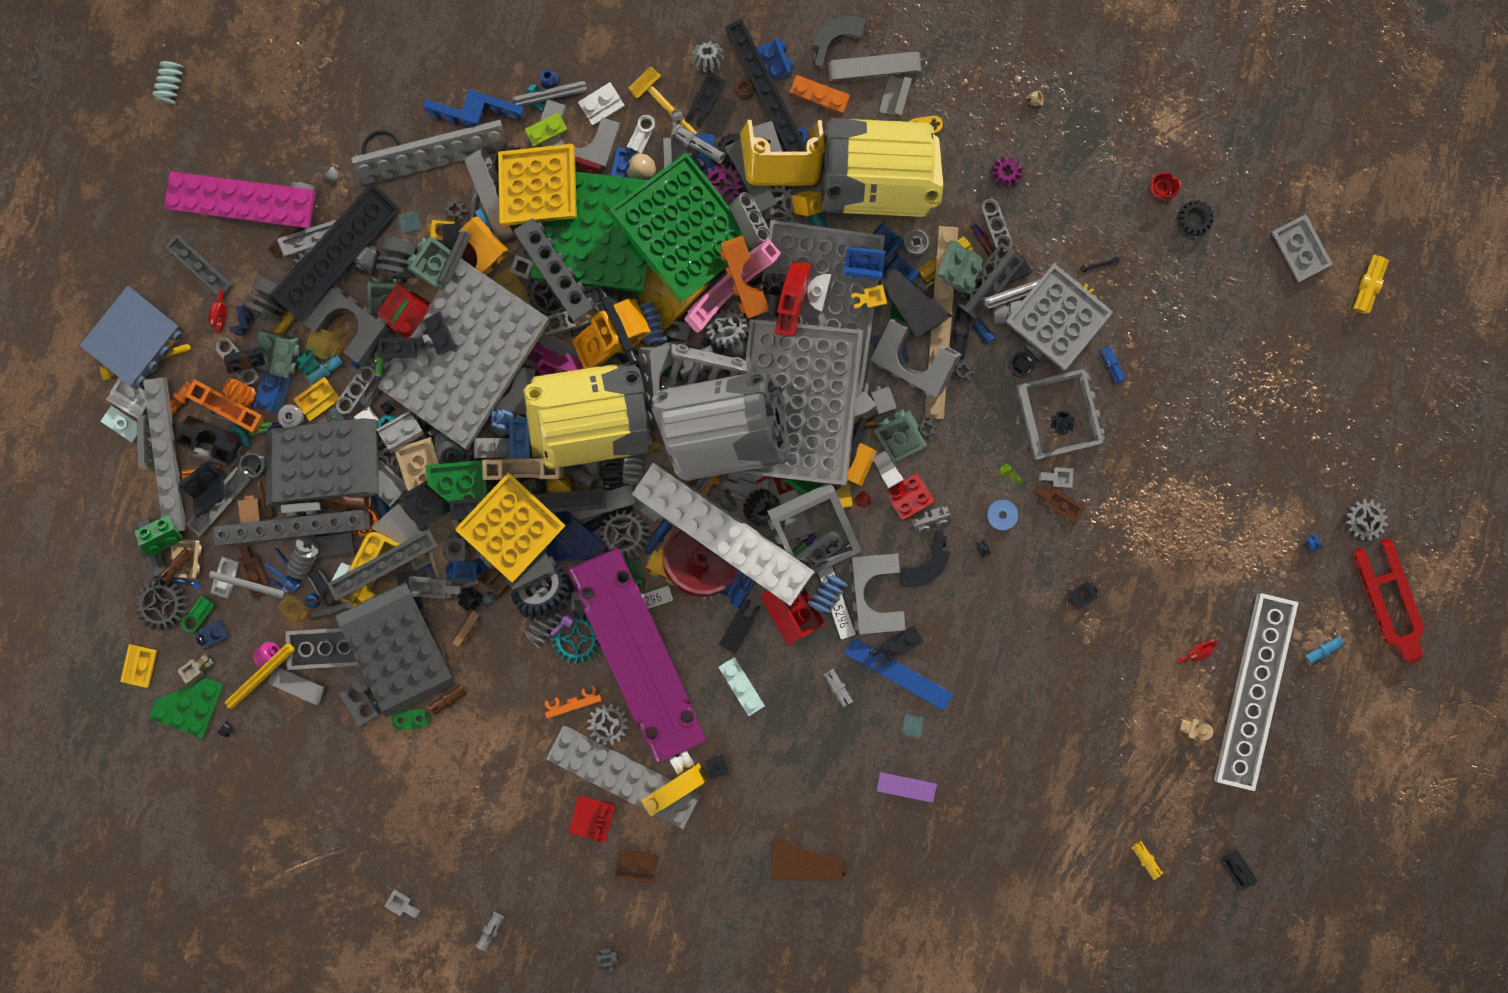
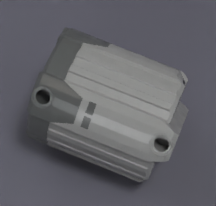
[652,371,790,481]

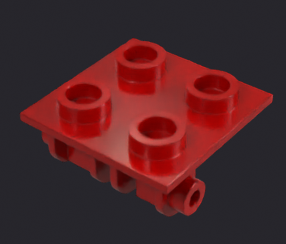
[884,473,935,521]
[568,795,616,843]

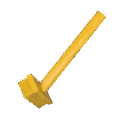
[628,67,698,134]

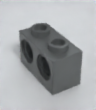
[339,681,381,727]

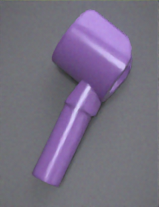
[551,614,575,636]

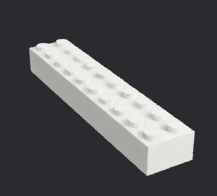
[632,462,815,606]
[1214,593,1299,791]

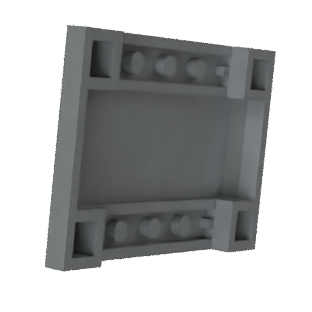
[265,418,379,507]
[335,581,455,718]

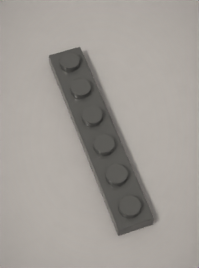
[327,529,439,601]

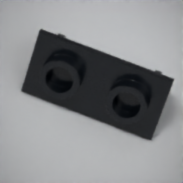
[224,347,266,374]

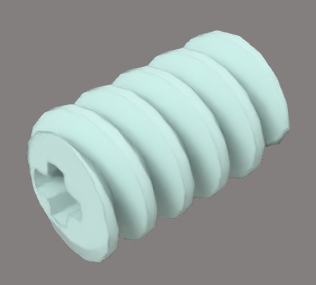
[152,61,184,104]

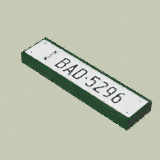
[816,565,858,641]

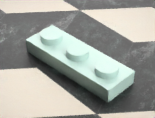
[718,657,765,716]

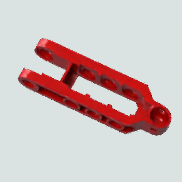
[1353,538,1425,663]

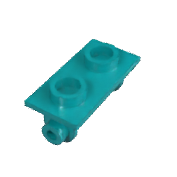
[296,337,332,375]

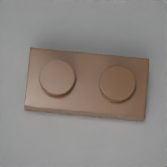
[451,610,480,647]

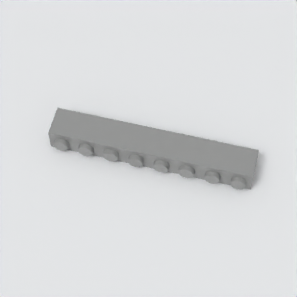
[143,378,187,531]

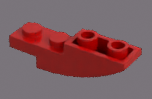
[775,261,812,338]

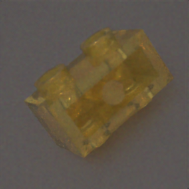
[305,329,340,359]

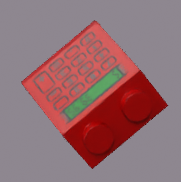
[377,282,430,338]

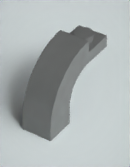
[812,16,866,70]

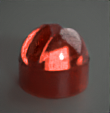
[854,491,871,508]

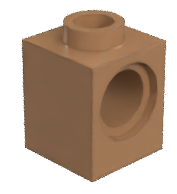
[238,495,263,523]

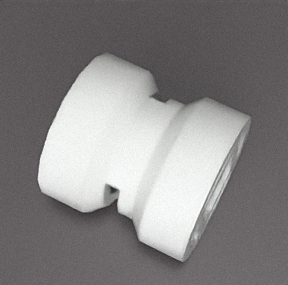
[669,750,695,775]

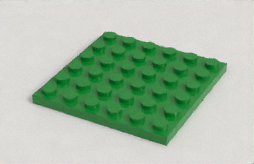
[607,152,751,303]
[530,172,649,293]

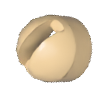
[1028,90,1044,107]

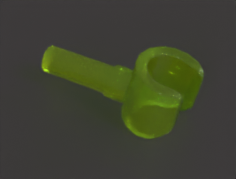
[999,464,1024,485]

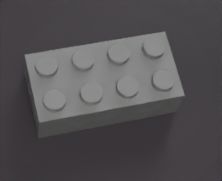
[285,628,359,670]

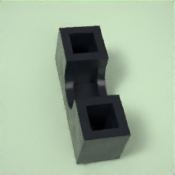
[177,415,241,464]

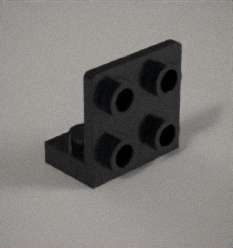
[179,461,225,518]

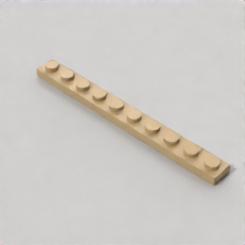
[924,226,958,419]

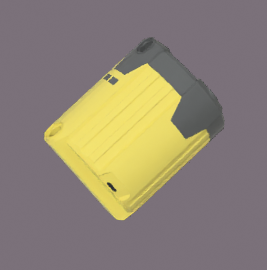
[821,118,943,217]
[524,362,652,469]

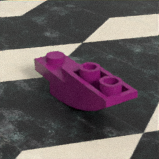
[527,342,584,375]

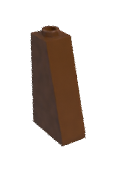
[772,840,846,881]

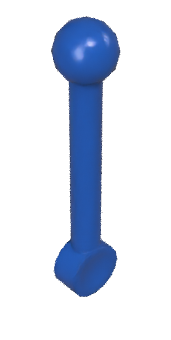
[161,577,201,589]

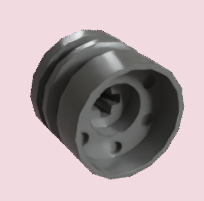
[376,236,419,278]
[243,275,285,322]

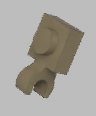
[177,655,214,687]

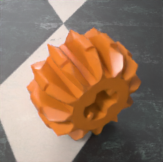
[222,378,256,407]

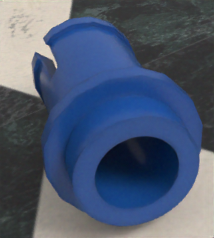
[972,319,995,345]

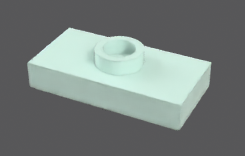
[101,406,137,443]

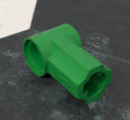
[181,596,215,633]

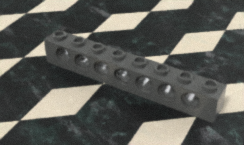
[213,510,371,546]

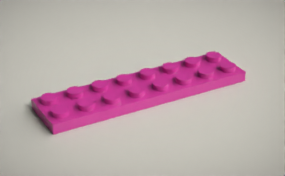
[164,171,316,229]

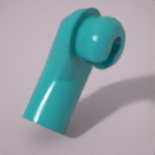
[526,84,546,112]
[227,423,252,448]

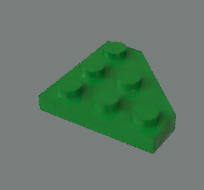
[425,460,487,503]
[149,678,224,739]

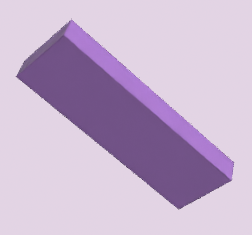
[876,772,937,803]

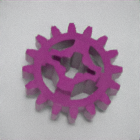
[705,164,743,205]

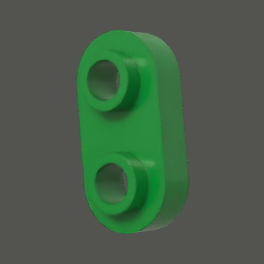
[391,709,431,730]

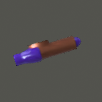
[972,224,994,256]

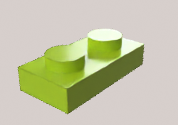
[525,112,567,147]

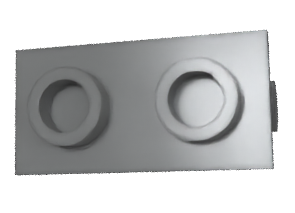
[911,506,952,534]

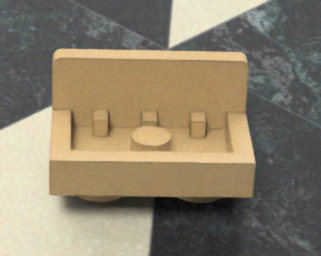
[170,539,201,579]

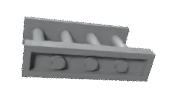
[659,344,747,391]

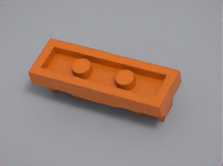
[545,685,603,718]

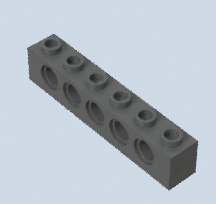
[513,218,596,327]

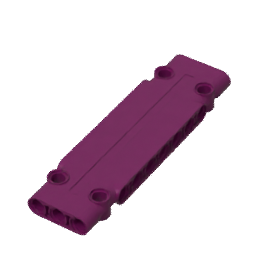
[567,547,706,763]

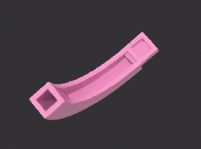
[684,239,781,333]

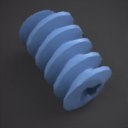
[639,302,667,346]
[808,574,848,616]

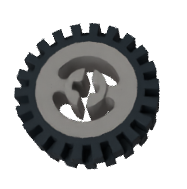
[511,563,573,621]

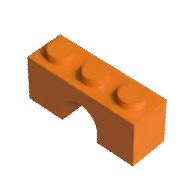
[789,75,850,117]

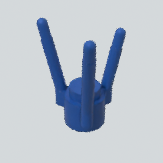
[265,548,302,595]

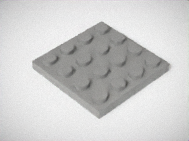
[1005,263,1113,371]

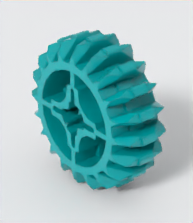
[550,613,601,665]

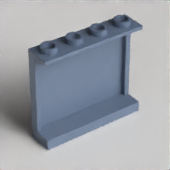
[80,286,184,390]

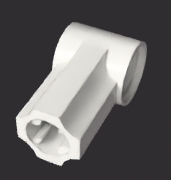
[627,115,655,153]

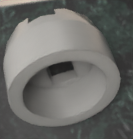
[322,167,338,183]

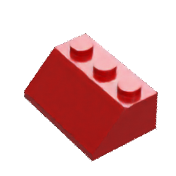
[760,587,826,645]

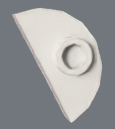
[807,274,831,312]

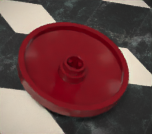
[662,528,738,597]

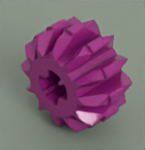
[991,156,1023,188]

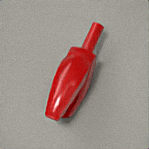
[208,290,226,333]
[1178,640,1218,664]

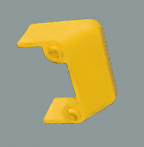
[740,120,825,186]
[340,532,427,607]

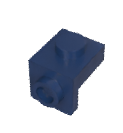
[229,305,252,335]
[195,620,229,650]

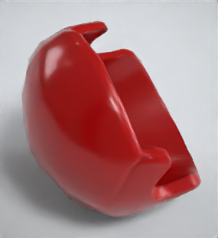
[1150,173,1181,201]

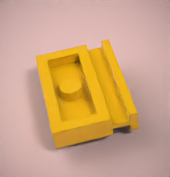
[293,377,340,422]
[120,644,158,688]

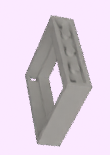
[1016,369,1105,461]
[767,483,862,573]

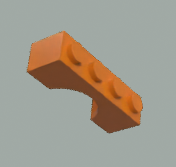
[719,235,769,318]
[185,379,266,434]

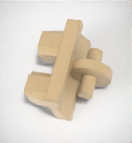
[1180,719,1214,741]

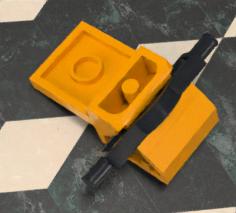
[572,287,651,369]
[832,417,877,491]

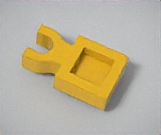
[851,285,887,309]

